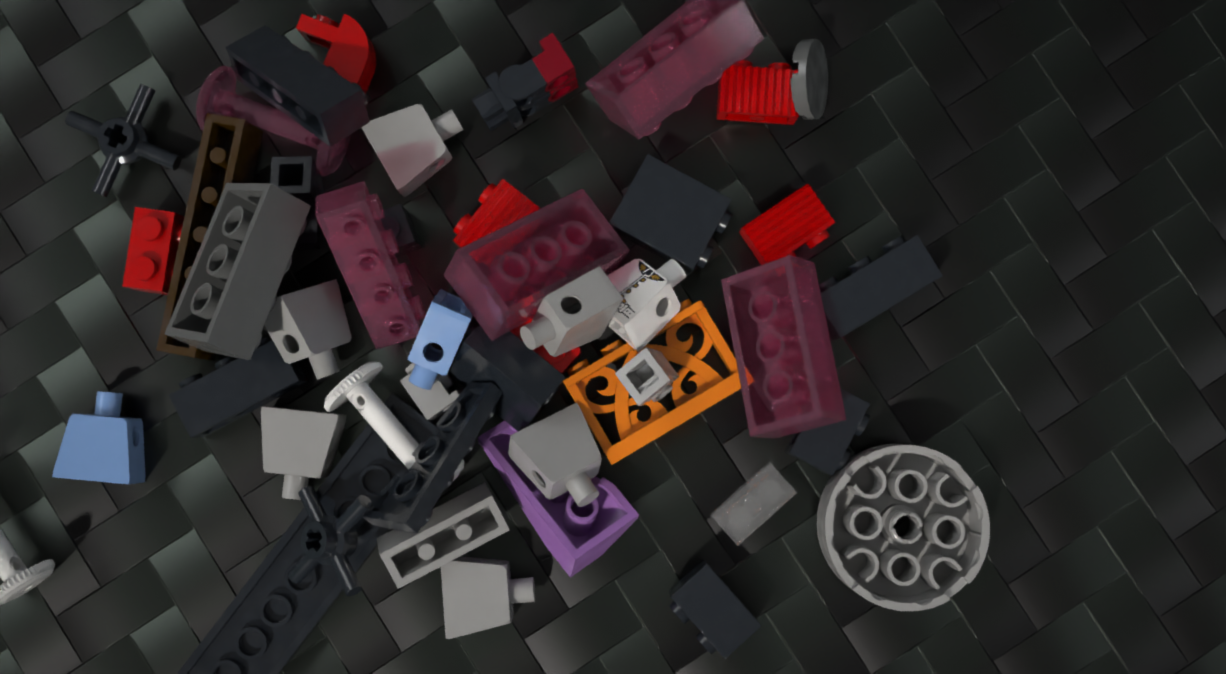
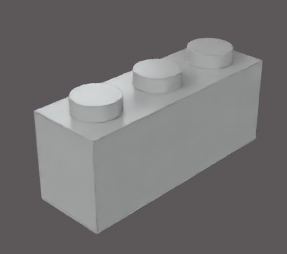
[376,482,509,589]

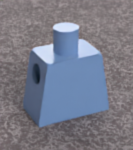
[408,289,477,390]
[52,391,146,484]

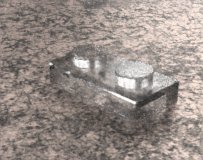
[710,462,797,546]

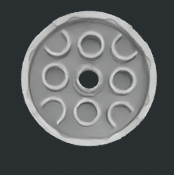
[817,444,990,611]

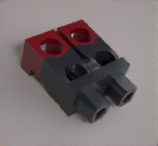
[472,33,579,131]

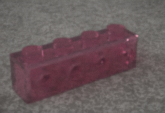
[316,181,426,350]

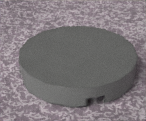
[791,39,828,120]

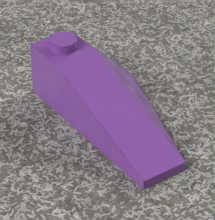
[478,420,639,578]

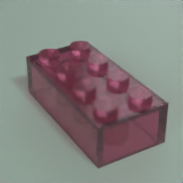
[585,0,764,139]
[444,188,630,341]
[721,255,846,438]

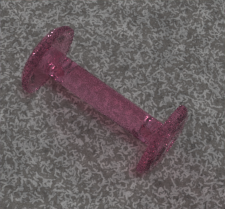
[196,66,352,176]

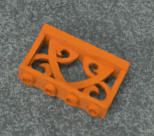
[563,299,751,465]

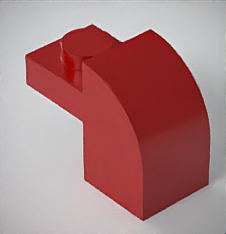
[296,14,376,95]

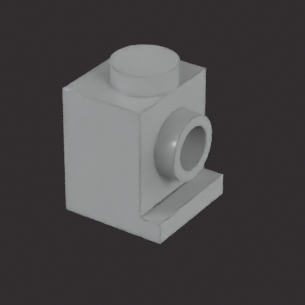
[615,347,680,406]
[400,363,461,420]

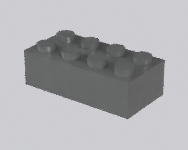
[165,183,311,360]

